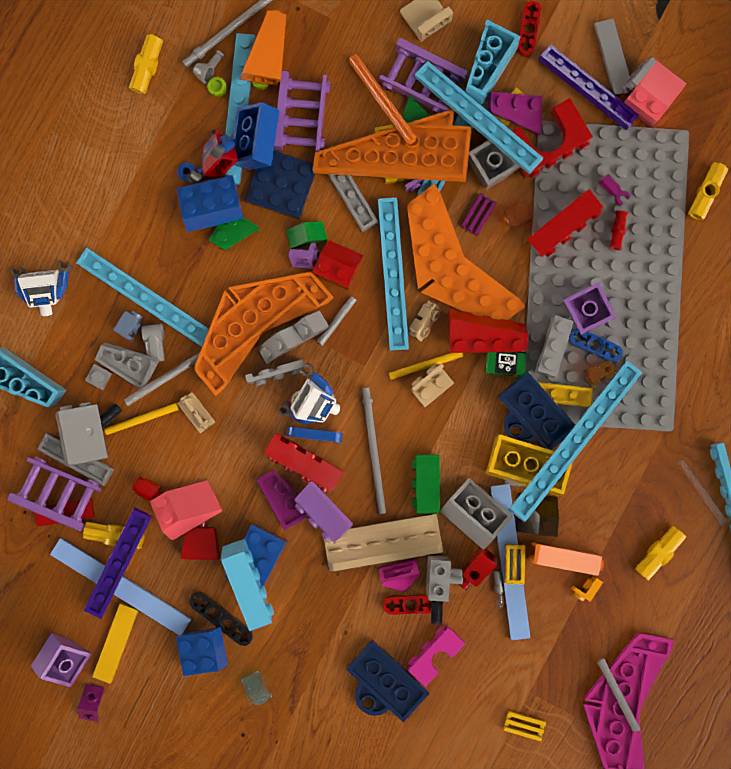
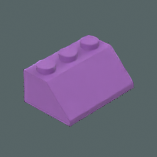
[294,481,353,544]

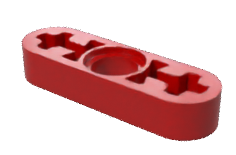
[517,1,541,57]
[383,595,431,615]

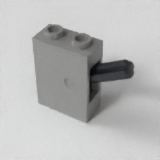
[55,402,122,467]
[425,554,463,625]

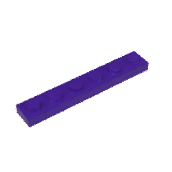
[538,44,639,130]
[84,507,152,619]

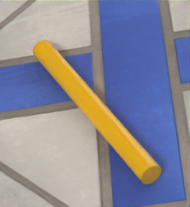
[389,353,463,380]
[104,403,179,435]

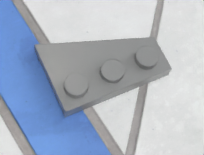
[95,343,160,389]
[245,359,306,387]

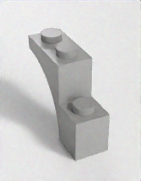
[257,310,329,364]

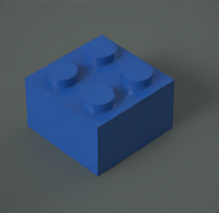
[176,627,228,676]

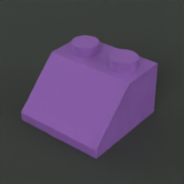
[563,282,617,335]
[31,633,91,687]

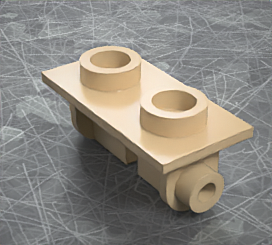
[408,301,441,342]
[177,392,215,434]

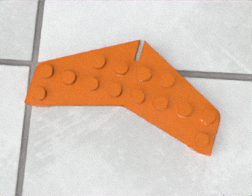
[407,184,525,320]
[195,272,334,396]

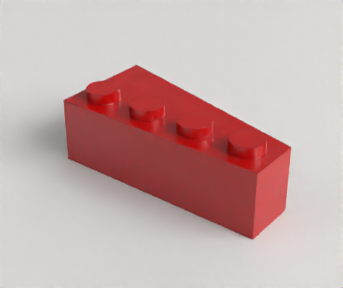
[527,189,604,258]
[448,308,528,353]
[263,433,344,493]

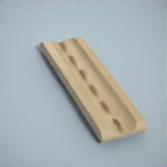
[324,513,443,571]

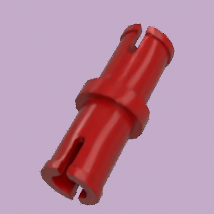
[609,210,628,251]

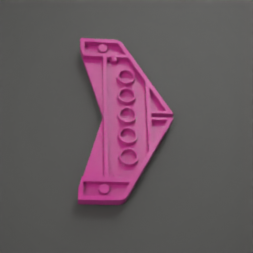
[582,633,673,769]

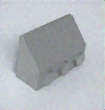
[440,478,513,550]

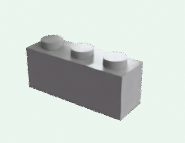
[535,315,574,378]

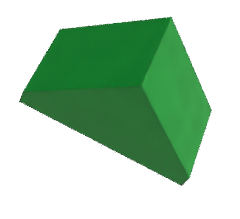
[286,221,327,249]

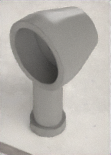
[193,50,224,84]

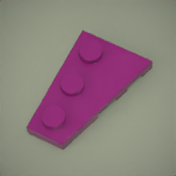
[488,92,542,136]
[256,470,309,530]

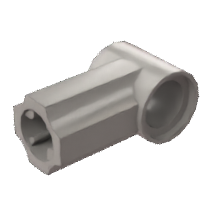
[142,324,165,362]

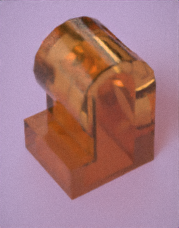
[583,361,616,388]

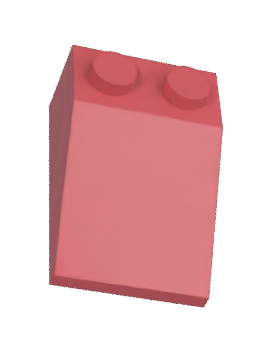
[624,61,687,128]
[150,480,222,540]

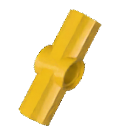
[129,34,163,95]
[688,162,728,221]
[83,522,145,549]
[635,526,686,581]

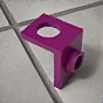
[78,684,105,722]

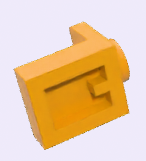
[571,576,603,602]

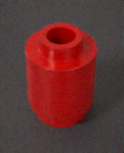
[132,476,162,503]

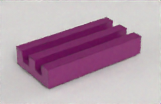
[461,193,497,236]

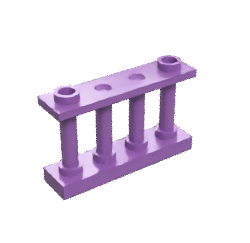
[379,38,468,114]
[274,71,331,152]
[7,457,102,532]

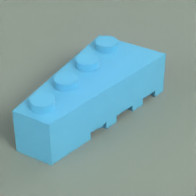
[466,20,520,106]
[0,347,66,407]
[221,539,274,631]

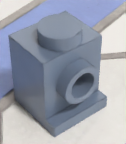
[113,310,142,342]

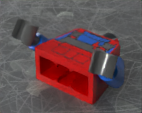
[186,129,238,184]

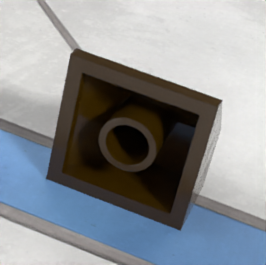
[516,493,559,537]

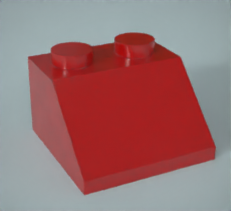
[312,240,363,290]

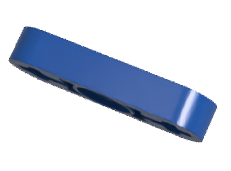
[568,328,623,362]
[287,427,343,443]

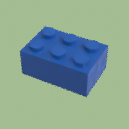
[233,102,279,170]
[177,175,244,232]
[224,523,288,586]

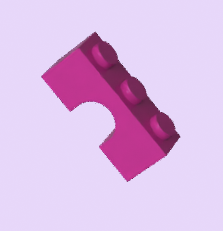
[408,625,465,687]

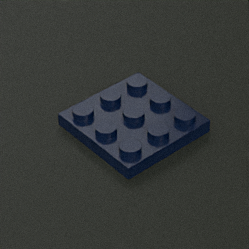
[246,151,316,220]

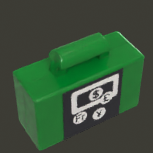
[485,352,526,377]

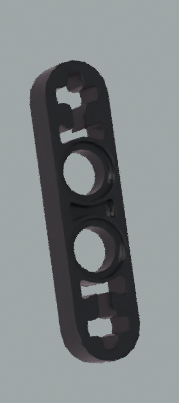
[189,591,253,646]

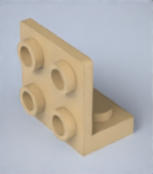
[400,0,453,42]
[410,364,454,407]

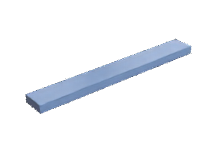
[490,484,531,640]
[50,538,192,635]

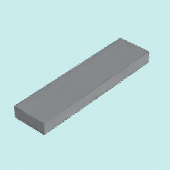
[594,18,633,96]
[327,174,379,233]
[37,433,114,486]

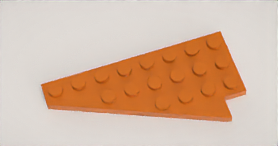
[313,109,472,182]

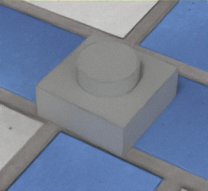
[85,364,113,390]

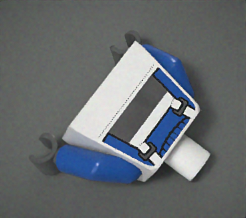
[11,261,72,316]
[279,363,340,424]

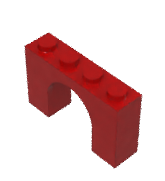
[512,98,593,179]

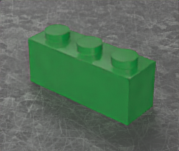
[412,455,440,514]

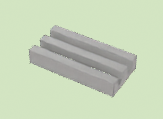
[622,57,657,93]

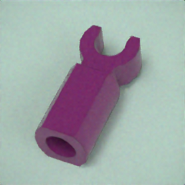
[598,173,631,206]

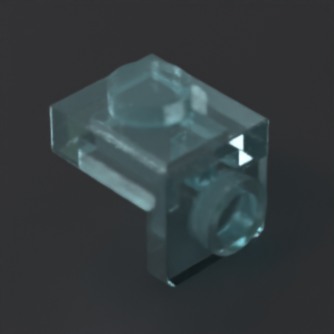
[241,671,272,705]

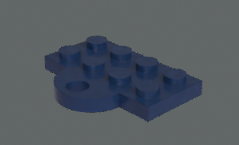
[498,371,576,450]
[346,639,430,723]

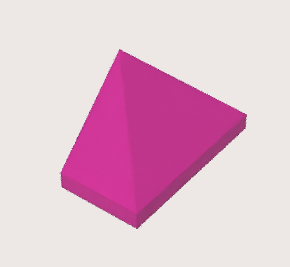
[378,559,420,592]

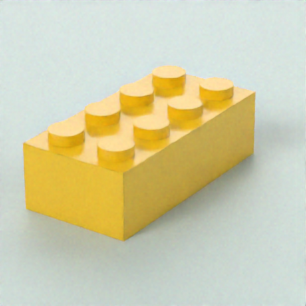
[485,434,573,496]

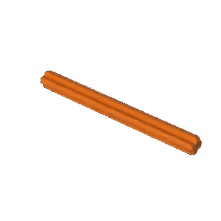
[349,54,416,144]

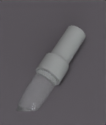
[493,571,504,609]

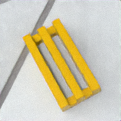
[504,544,525,584]
[503,710,546,741]

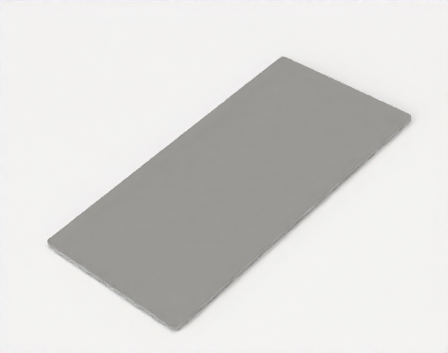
[525,121,689,431]

